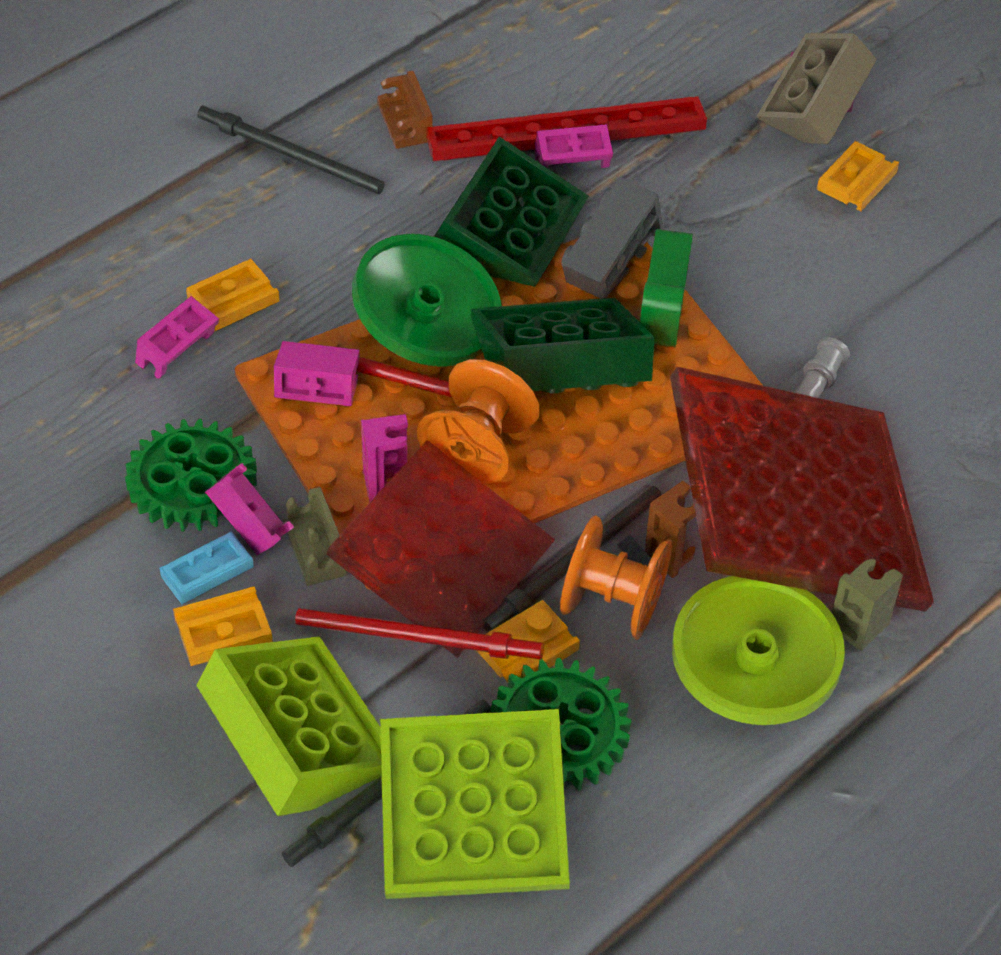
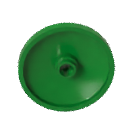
[352,234,502,367]

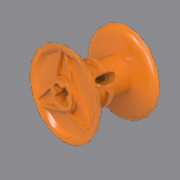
[417,359,539,485]
[560,515,672,640]

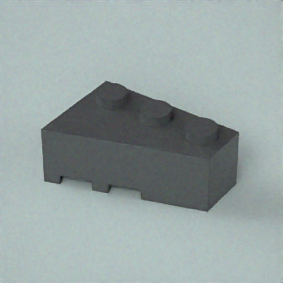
[561,177,664,299]

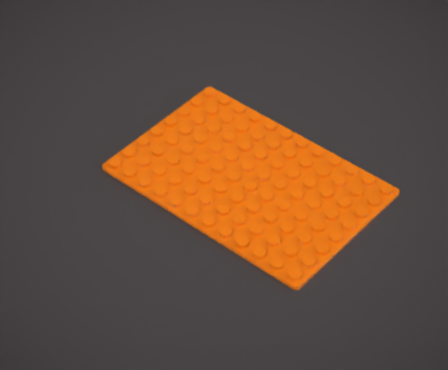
[235,238,783,590]

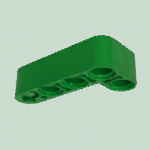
[640,229,693,348]

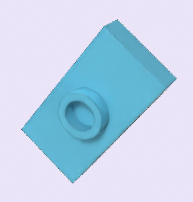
[159,531,254,605]

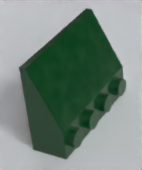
[434,137,589,287]
[471,298,655,394]

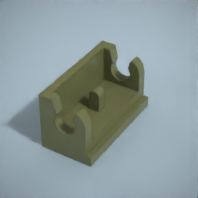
[283,487,346,586]
[832,559,903,651]

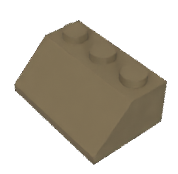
[756,33,877,144]

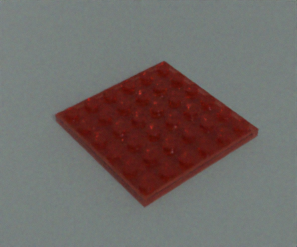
[670,367,934,612]

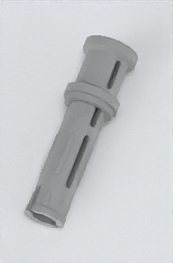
[775,337,850,438]

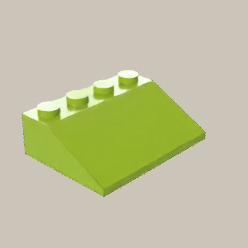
[196,636,382,816]

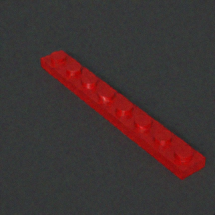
[427,96,707,161]

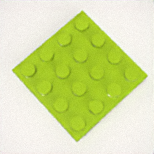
[380,709,570,899]

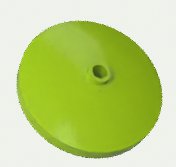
[672,574,845,725]

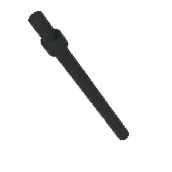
[197,105,385,195]
[481,486,662,633]
[281,699,491,867]

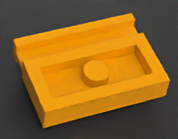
[817,141,899,211]
[186,258,280,332]
[173,586,273,666]
[477,600,580,682]

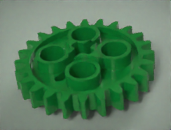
[125,419,257,532]
[491,658,632,791]

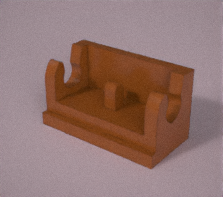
[377,70,433,149]
[644,480,702,578]

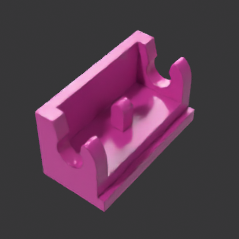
[534,125,613,168]
[135,296,219,379]
[274,341,359,406]
[361,414,408,503]
[205,463,294,555]

